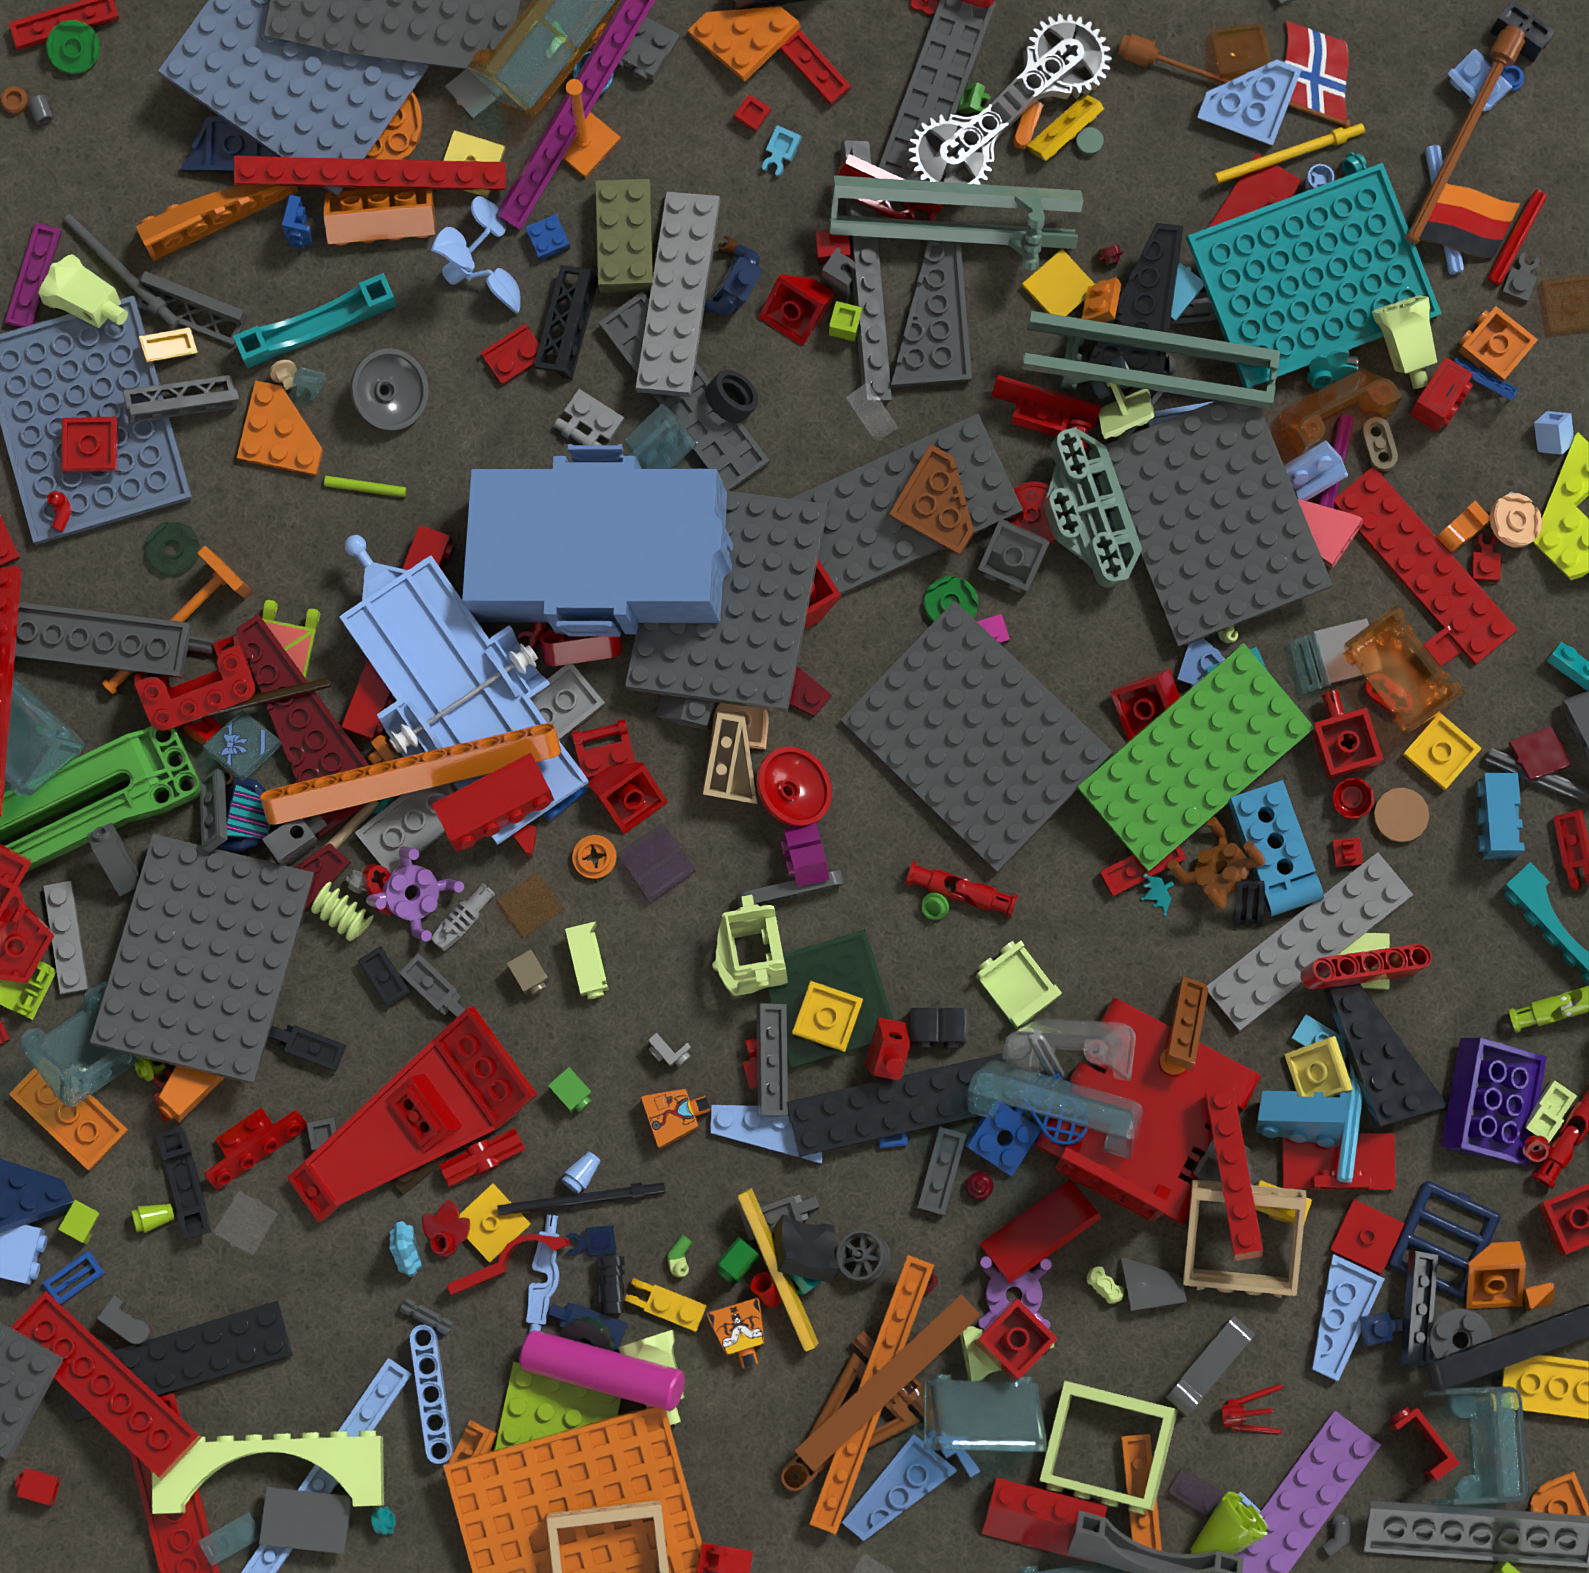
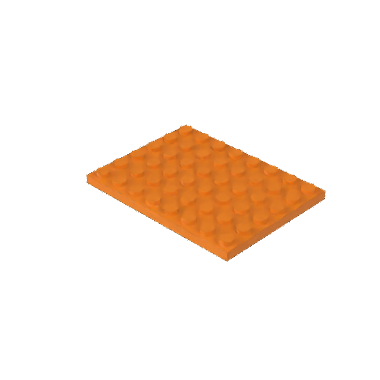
[444,1406,702,1573]

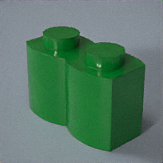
[716,1237,759,1283]

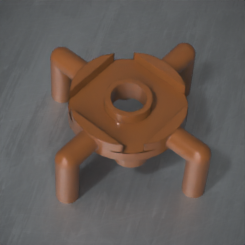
[1167,817,1266,910]

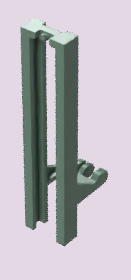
[828,176,1083,270]
[1022,311,1280,409]

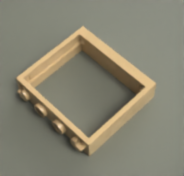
[1183,1180,1306,1298]
[547,1500,669,1573]

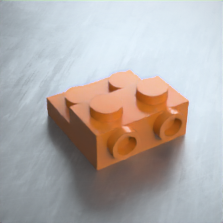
[1458,306,1538,383]

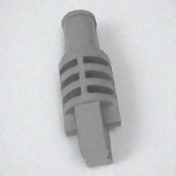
[431,883,495,951]

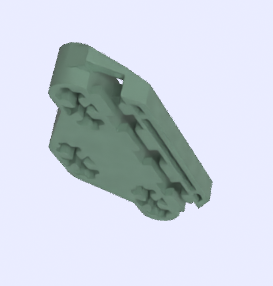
[1043,427,1142,588]

